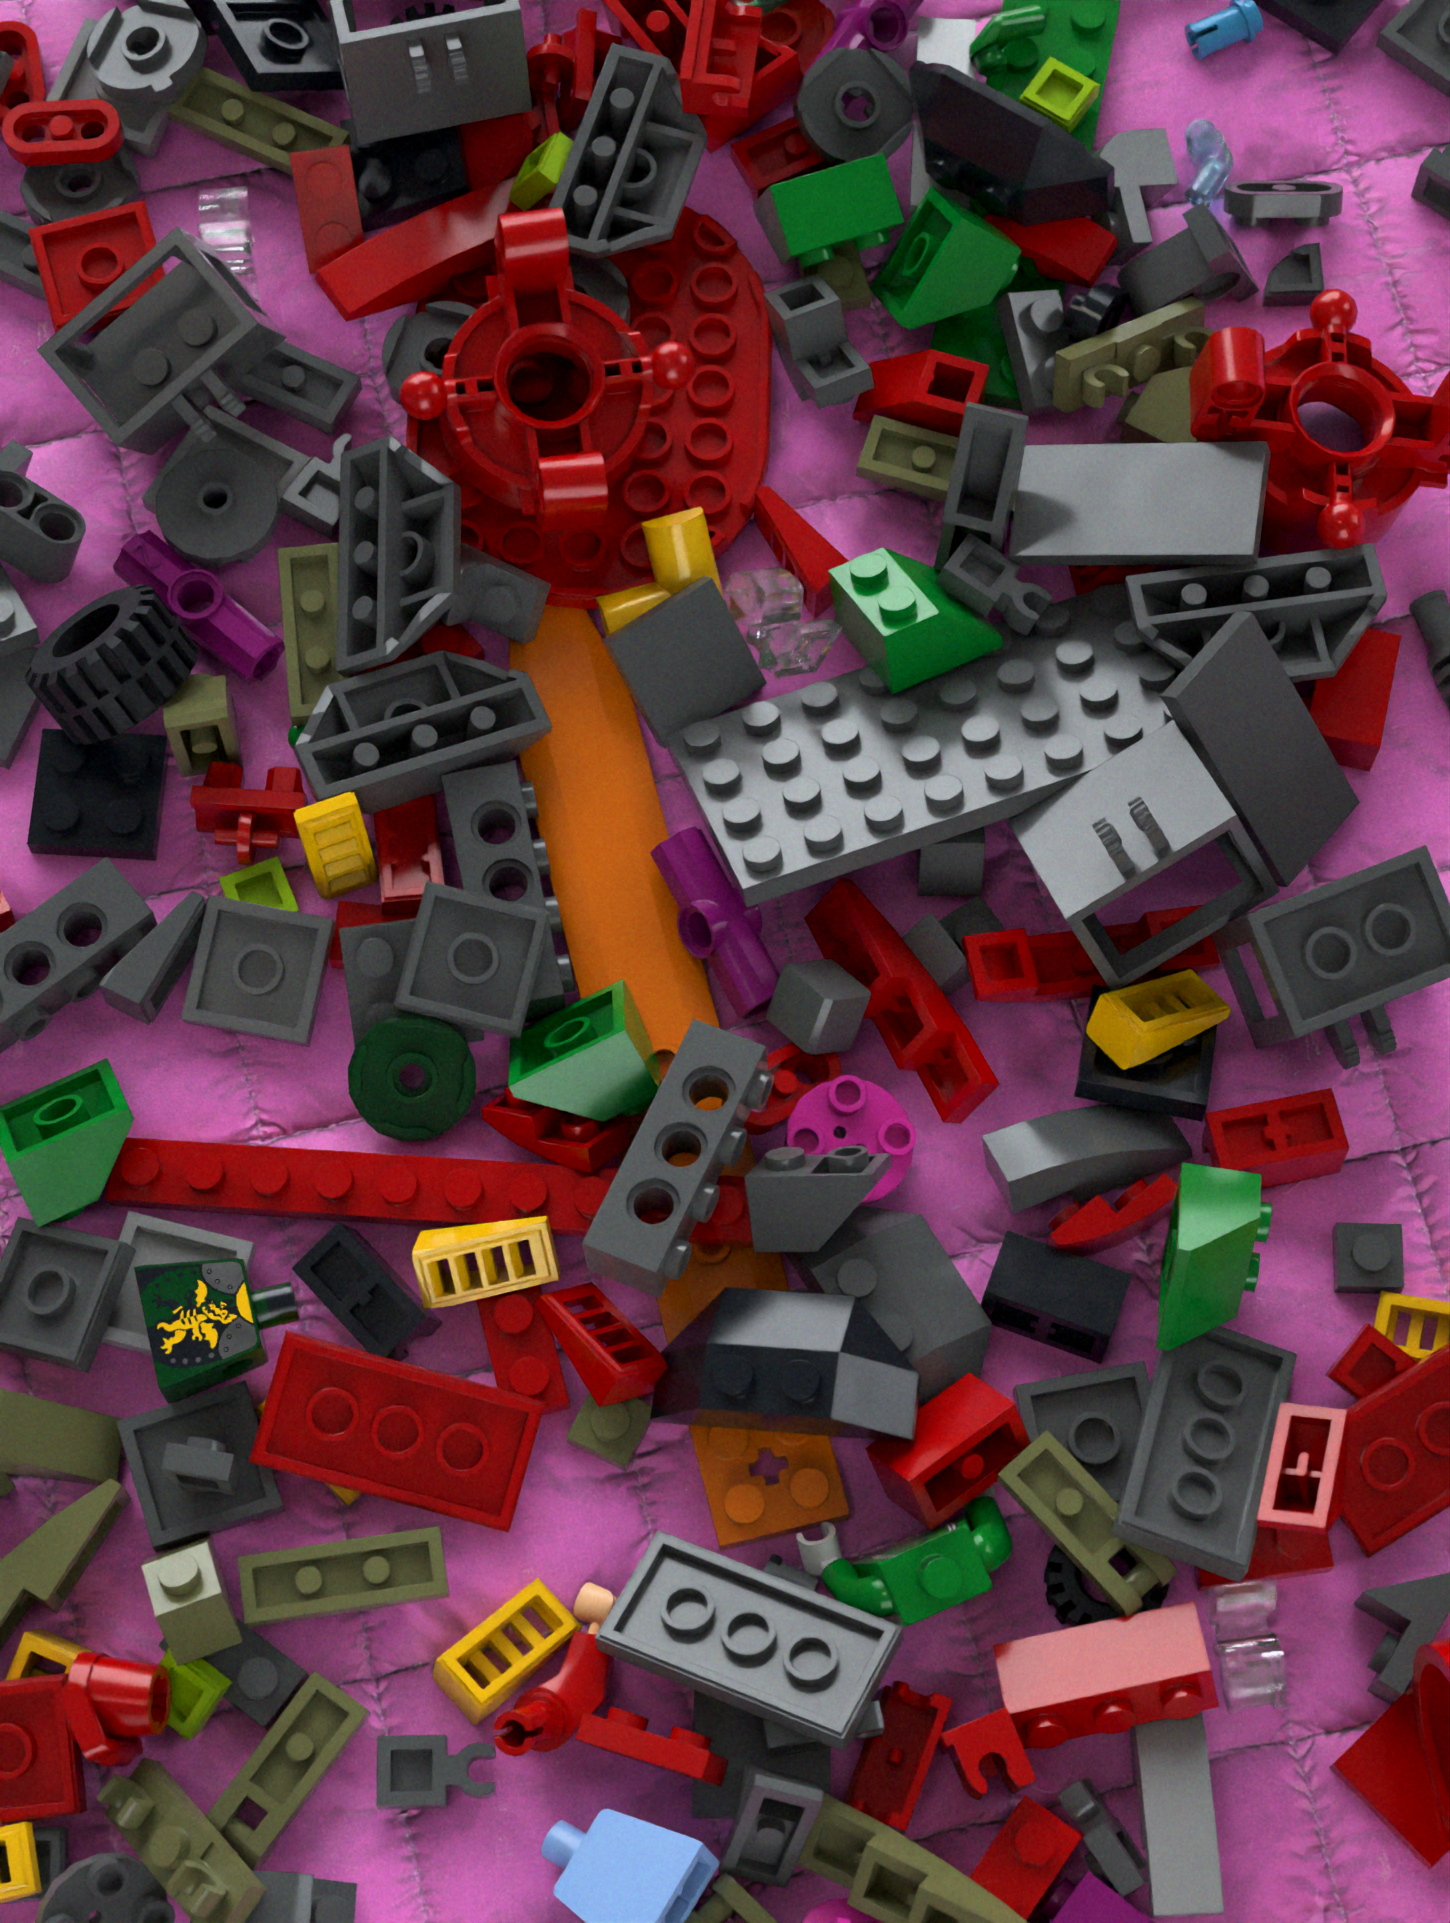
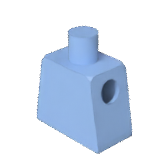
[541,1808,720,1923]

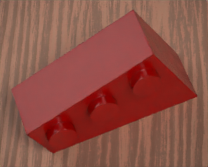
[602,0,803,154]

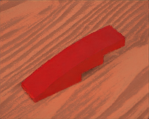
[315,176,550,322]
[804,878,1000,1124]

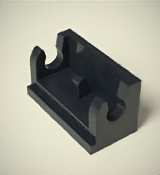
[291,1222,443,1361]
[981,1230,1132,1364]

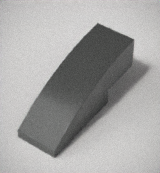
[934,402,1029,571]
[982,1104,1193,1214]

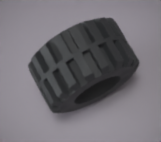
[24,585,199,745]

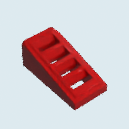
[754,484,849,618]
[535,1282,669,1408]

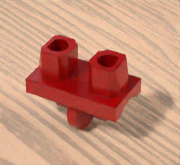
[526,7,622,131]
[190,762,308,865]

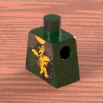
[134,1258,300,1404]

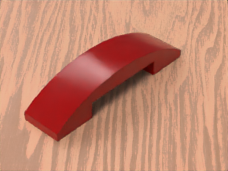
[961,904,1220,1003]

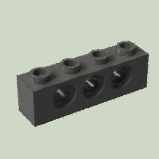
[441,761,575,1023]
[0,857,158,1053]
[582,1019,774,1298]

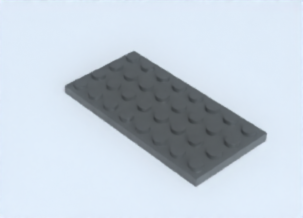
[666,582,1182,907]

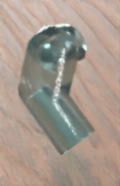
[1184,119,1234,208]

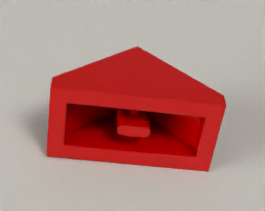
[1257,1402,1349,1535]

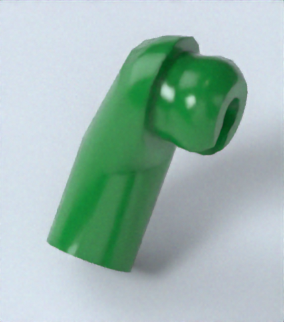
[969,5,1046,77]

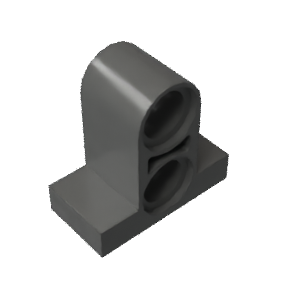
[1117,202,1260,318]
[0,439,86,583]

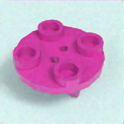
[784,1075,916,1207]

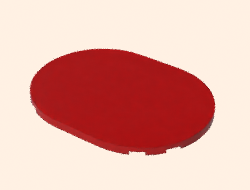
[406,186,772,610]

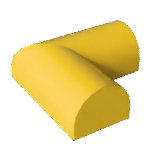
[596,507,725,637]

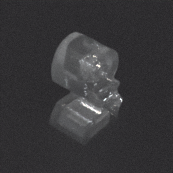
[197,186,260,301]
[724,566,843,678]
[1205,1579,1286,1714]

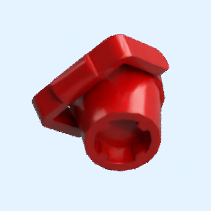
[60,1652,172,1768]

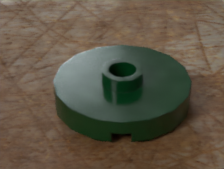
[348,1012,476,1142]

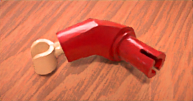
[493,1582,617,1757]

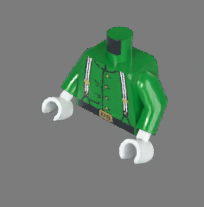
[796,1485,1012,1627]

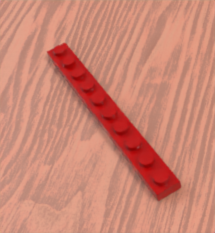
[106,1137,754,1248]

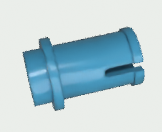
[1185,0,1264,60]

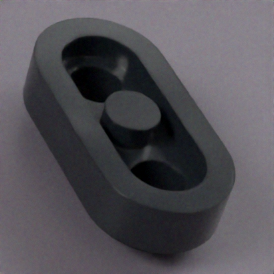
[1063,283,1129,344]

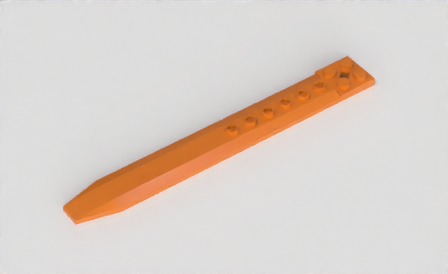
[509,605,850,1551]

